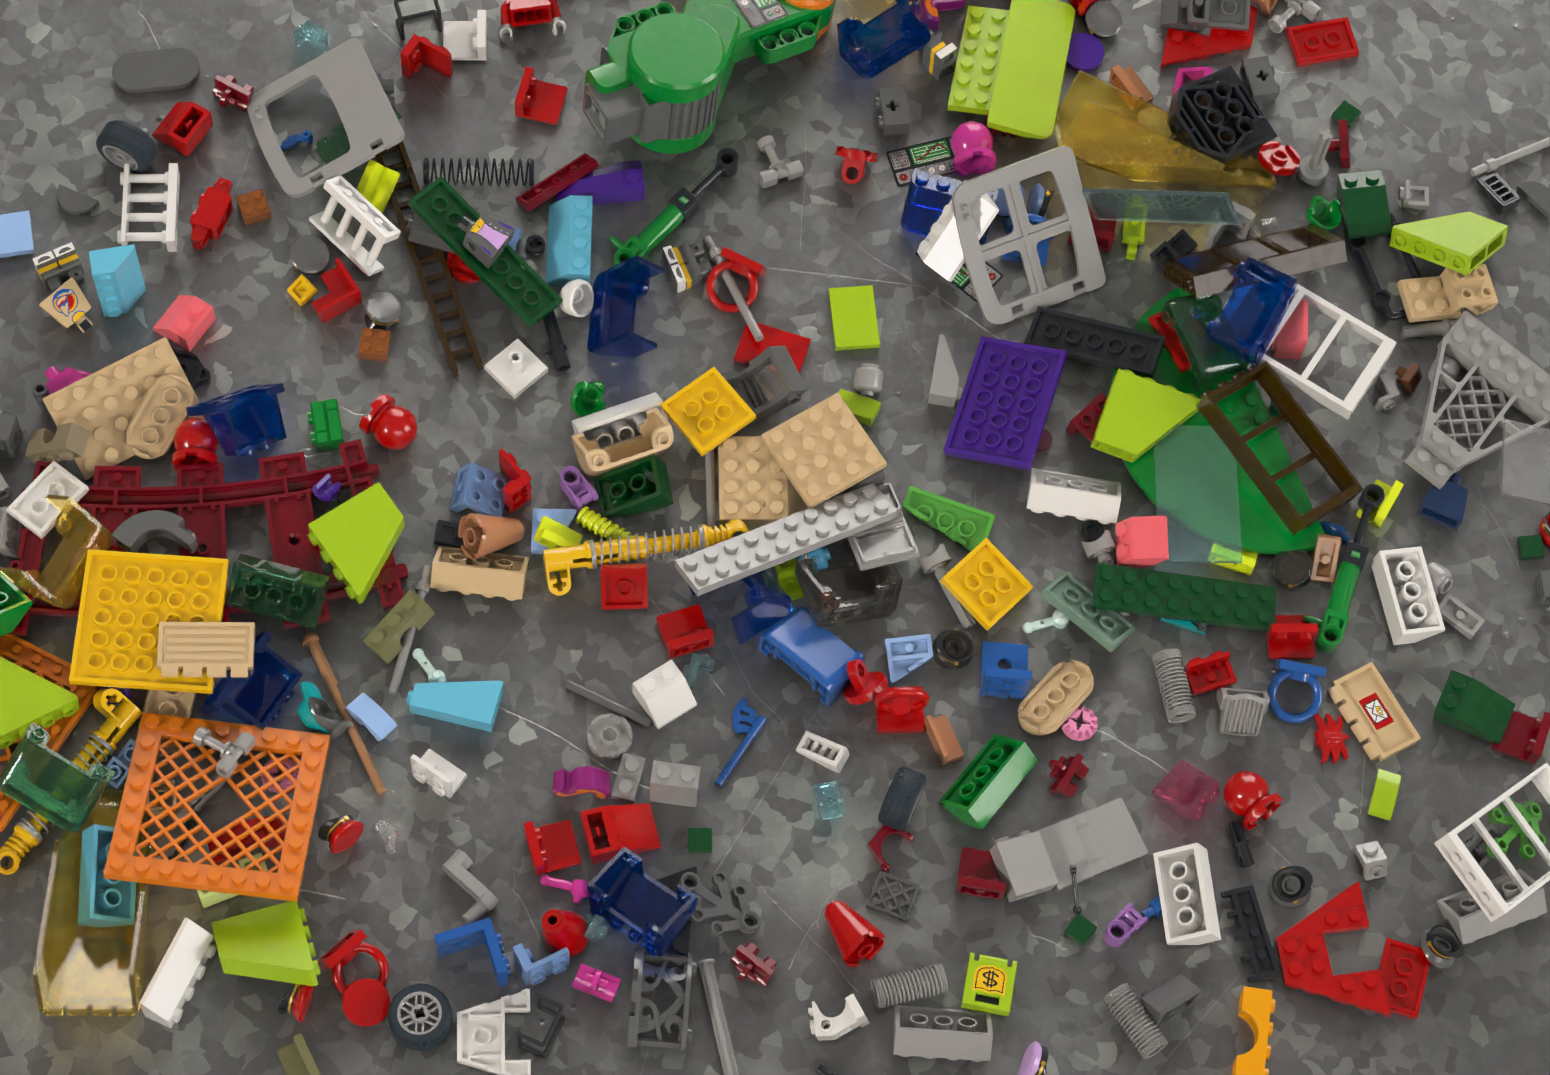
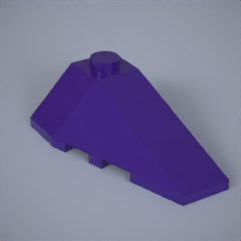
[556,160,645,204]

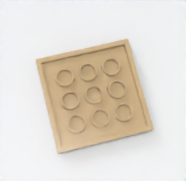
[761,393,887,509]

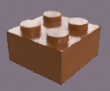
[236,189,271,226]
[358,327,391,362]

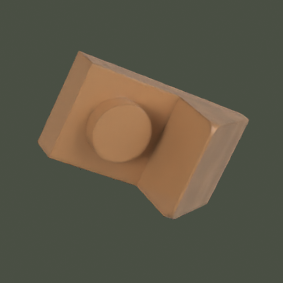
[1310,534,1341,583]

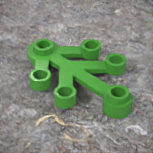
[1486,797,1546,861]

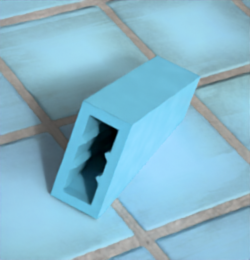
[406,681,504,732]

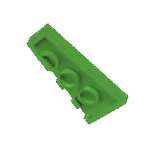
[902,486,996,552]

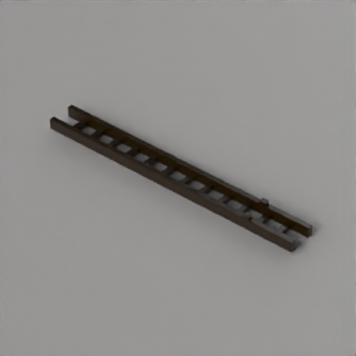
[372,141,483,377]

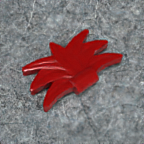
[1313,713,1349,765]

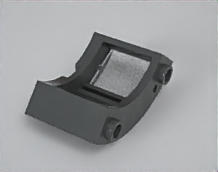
[721,346,807,432]

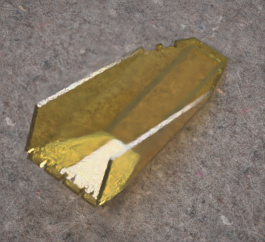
[1054,70,1277,189]
[33,789,152,1017]

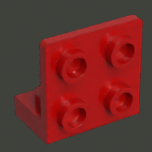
[400,34,453,79]
[514,66,568,125]
[499,448,532,514]
[656,604,714,659]
[523,819,581,876]

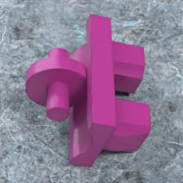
[572,963,621,1003]

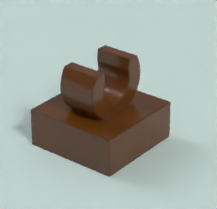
[1395,363,1422,395]

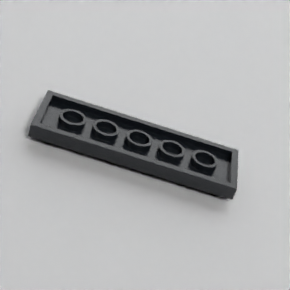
[1024,306,1166,379]

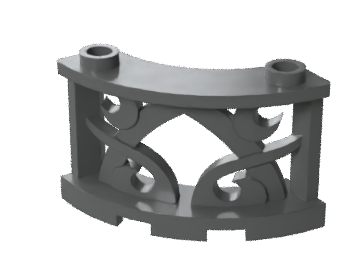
[627,947,697,1051]

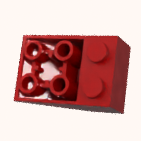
[581,803,661,864]

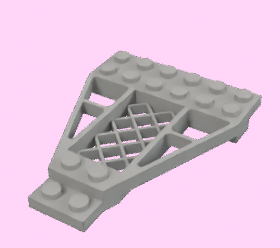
[1404,310,1550,489]

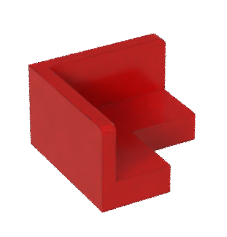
[312,258,362,323]

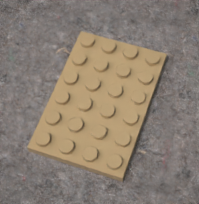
[42,337,208,480]

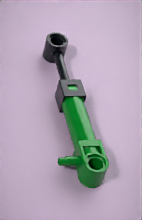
[609,148,738,277]
[1303,484,1385,653]

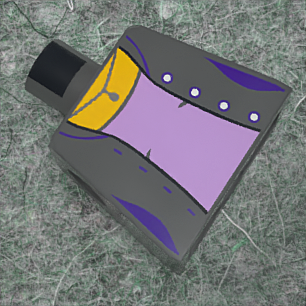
[458,214,515,268]

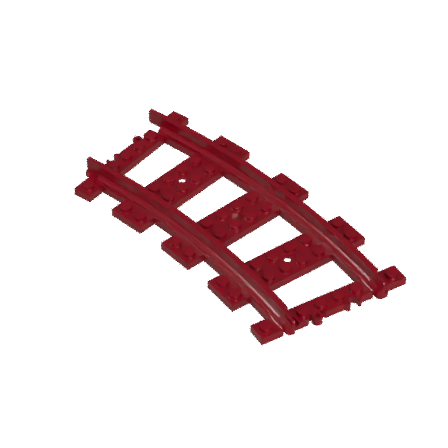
[8,439,409,636]

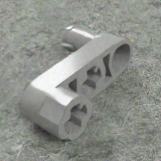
[442,849,499,924]

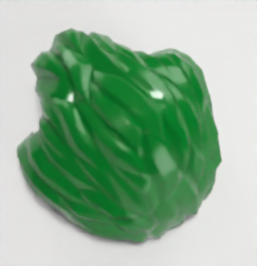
[1306,195,1342,231]
[570,381,606,417]

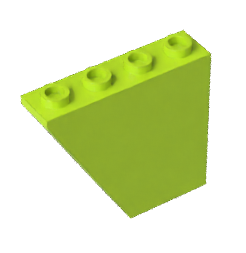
[1390,211,1508,275]
[1090,369,1201,463]
[307,482,405,605]
[0,657,80,749]
[211,901,321,986]

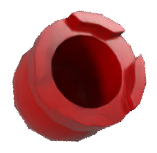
[359,394,418,450]
[172,418,219,471]
[1224,770,1284,831]

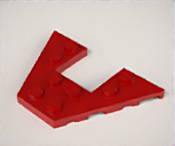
[1160,4,1258,68]
[1275,882,1391,1017]

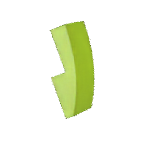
[773,558,807,602]
[1367,769,1401,821]

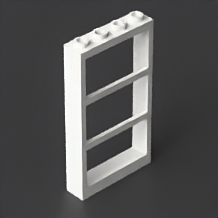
[1210,277,1397,420]
[1434,763,1550,922]

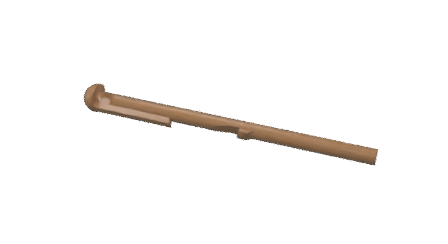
[302,633,387,796]

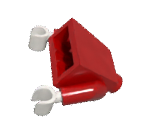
[500,0,566,42]

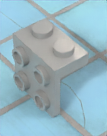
[1204,201,1256,249]

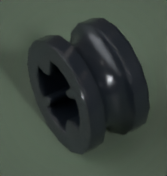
[525,235,545,257]

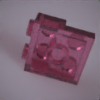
[1152,759,1220,824]

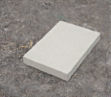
[6,460,89,539]

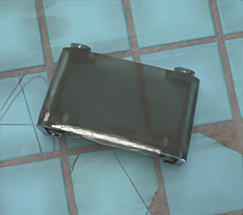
[795,559,903,628]

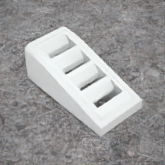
[796,730,850,773]

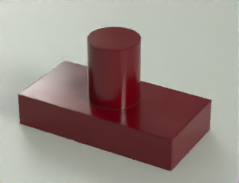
[1327,120,1350,168]

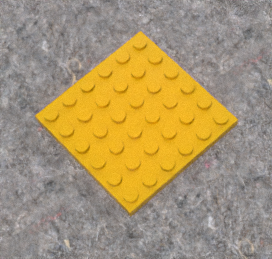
[69,549,229,694]

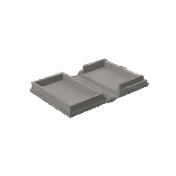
[834,482,920,571]
[1038,797,1149,891]

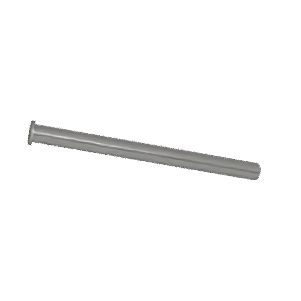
[697,958,739,1075]

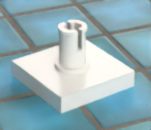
[484,338,548,399]

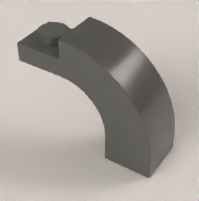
[112,510,198,554]

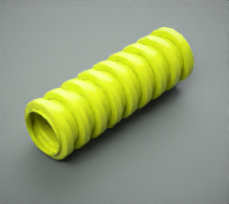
[576,506,636,541]

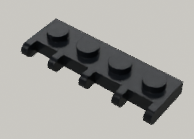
[1220,885,1280,983]

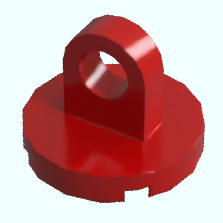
[835,146,878,184]
[843,659,888,705]

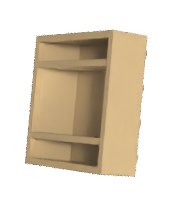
[718,436,808,530]

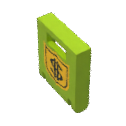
[961,952,1017,1017]

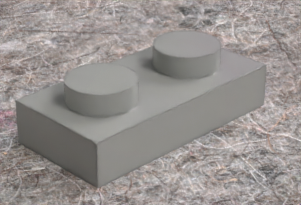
[1438,593,1485,640]
[611,752,646,804]

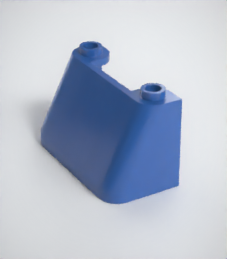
[758,606,865,707]

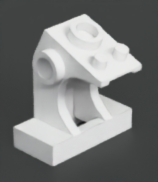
[808,994,869,1041]

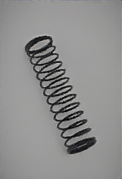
[423,158,534,187]

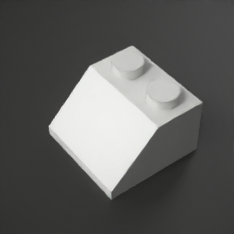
[632,659,697,729]

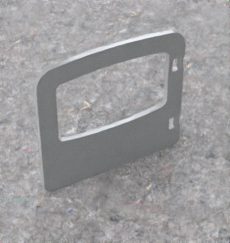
[247,38,405,198]

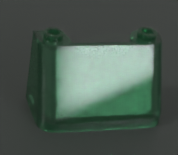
[1160,294,1249,392]
[0,722,116,832]

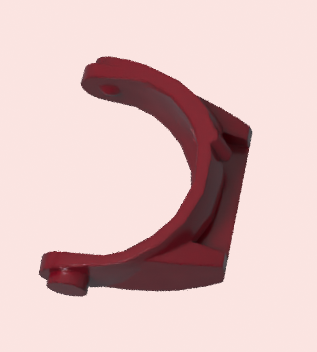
[867,824,914,871]

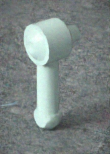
[1023,609,1069,633]
[412,648,446,683]

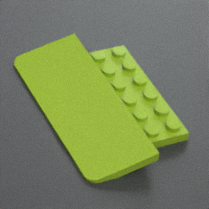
[948,0,1075,139]

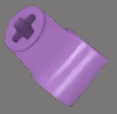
[560,466,599,512]
[1104,902,1148,948]

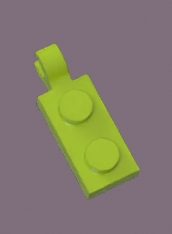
[1121,215,1146,260]

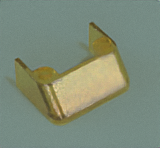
[0,494,112,609]

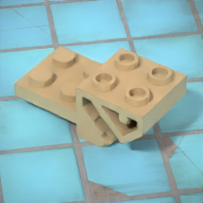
[1397,264,1498,323]

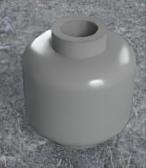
[1428,356,1460,389]
[853,363,884,397]
[1427,561,1453,595]

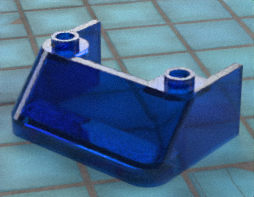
[587,255,664,358]
[688,570,793,645]

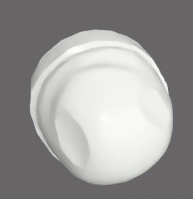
[559,279,594,317]

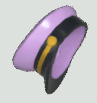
[1017,1041,1048,1075]

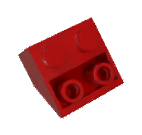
[152,102,213,157]

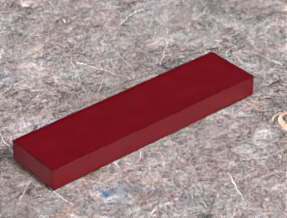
[516,153,599,212]

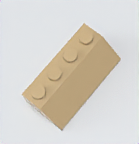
[430,545,530,601]

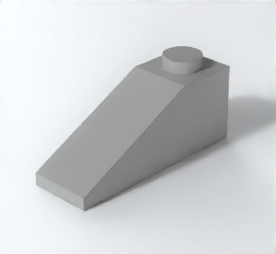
[928,334,962,408]

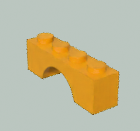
[1232,986,1276,1075]

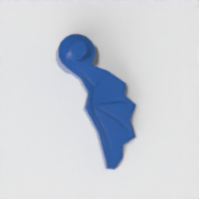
[280,130,313,152]

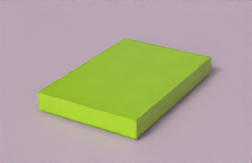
[828,285,880,351]

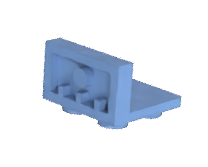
[449,462,510,517]
[513,943,569,986]

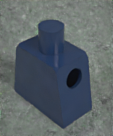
[1417,473,1468,530]

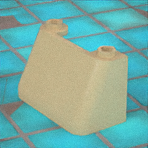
[571,408,674,477]

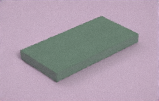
[1040,571,1136,652]

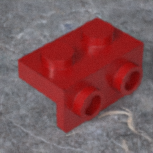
[1183,651,1237,696]

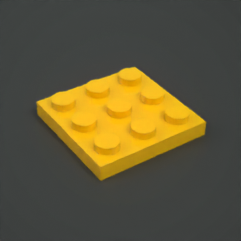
[660,367,756,456]
[940,538,1034,631]

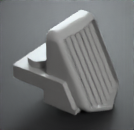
[1216,688,1270,736]

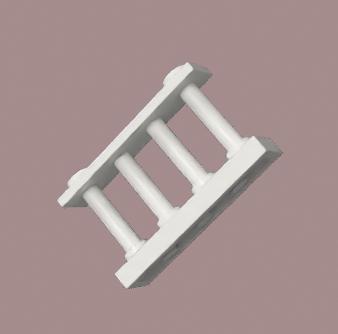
[117,163,180,252]
[309,175,401,276]

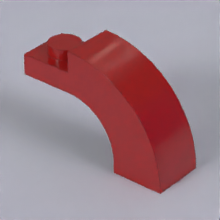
[208,816,286,865]

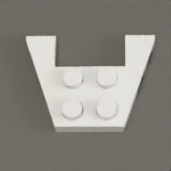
[457,989,531,1075]

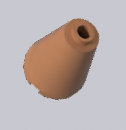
[458,513,525,559]

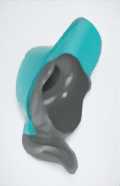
[297,682,353,740]

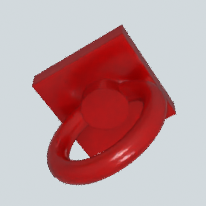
[706,247,767,313]
[874,686,930,734]
[317,929,389,994]

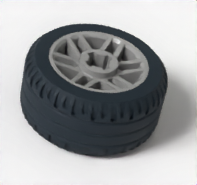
[96,120,157,174]
[878,766,927,831]
[388,984,453,1051]

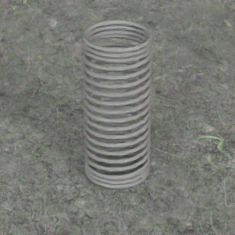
[1152,648,1197,723]
[871,963,948,1009]
[1103,983,1168,1059]

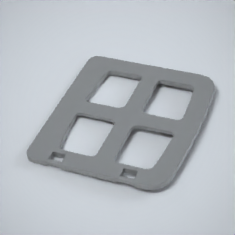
[952,146,1106,324]

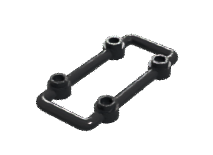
[1347,212,1422,321]

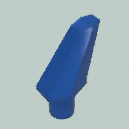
[1320,521,1351,545]
[1141,895,1162,919]

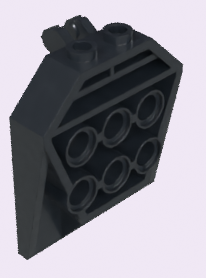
[1167,66,1277,168]

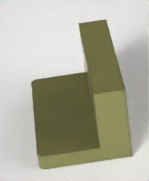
[277,1033,321,1075]

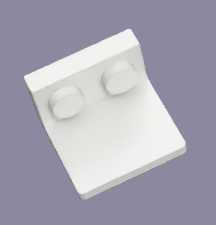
[443,10,487,61]
[410,748,467,799]

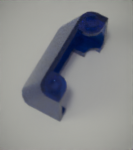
[837,0,931,79]
[1206,257,1297,367]

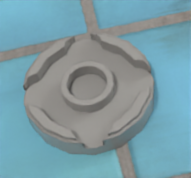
[586,713,633,760]

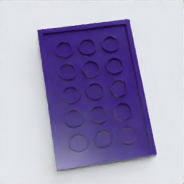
[943,336,1067,470]

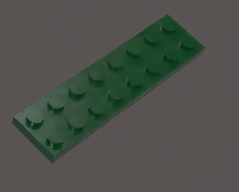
[408,176,563,329]
[1092,563,1277,632]

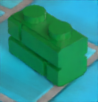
[307,399,344,452]

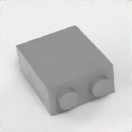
[650,760,701,807]
[990,830,1059,903]

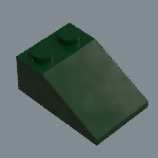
[1336,170,1392,238]
[594,454,674,518]
[1433,670,1516,745]

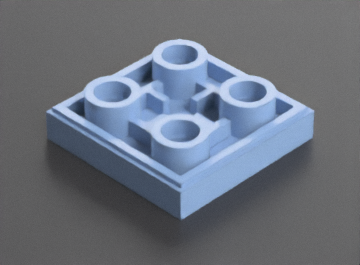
[0,211,35,258]

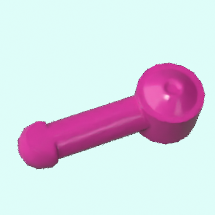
[540,875,590,904]

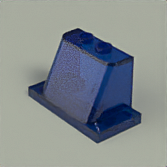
[186,383,287,456]
[199,631,303,730]

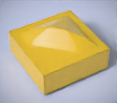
[287,274,318,306]

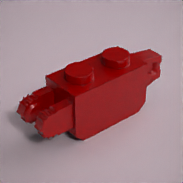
[190,177,233,250]

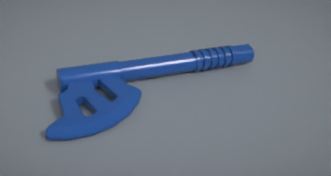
[714,697,767,787]

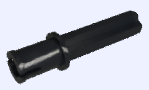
[543,310,571,372]

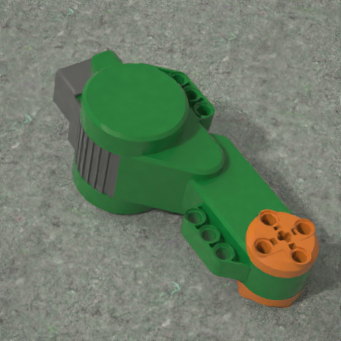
[583,0,836,154]

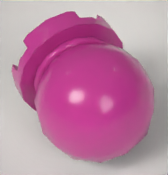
[951,121,997,177]

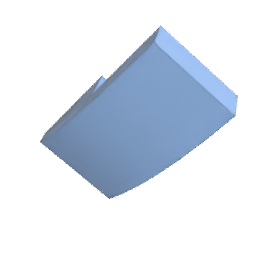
[345,693,398,742]
[99,739,135,790]

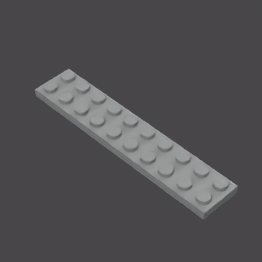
[675,483,897,596]

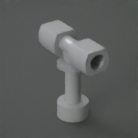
[1268,0,1322,33]
[757,135,804,188]
[193,726,255,778]

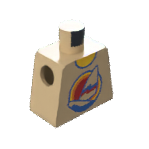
[38,277,93,333]

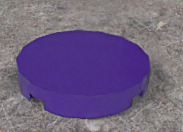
[1066,33,1105,73]

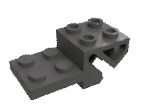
[1160,0,1250,32]

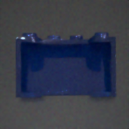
[587,846,699,957]

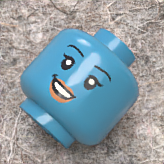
[796,546,831,575]

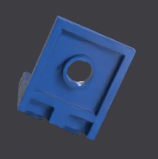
[979,641,1032,699]
[434,918,511,987]

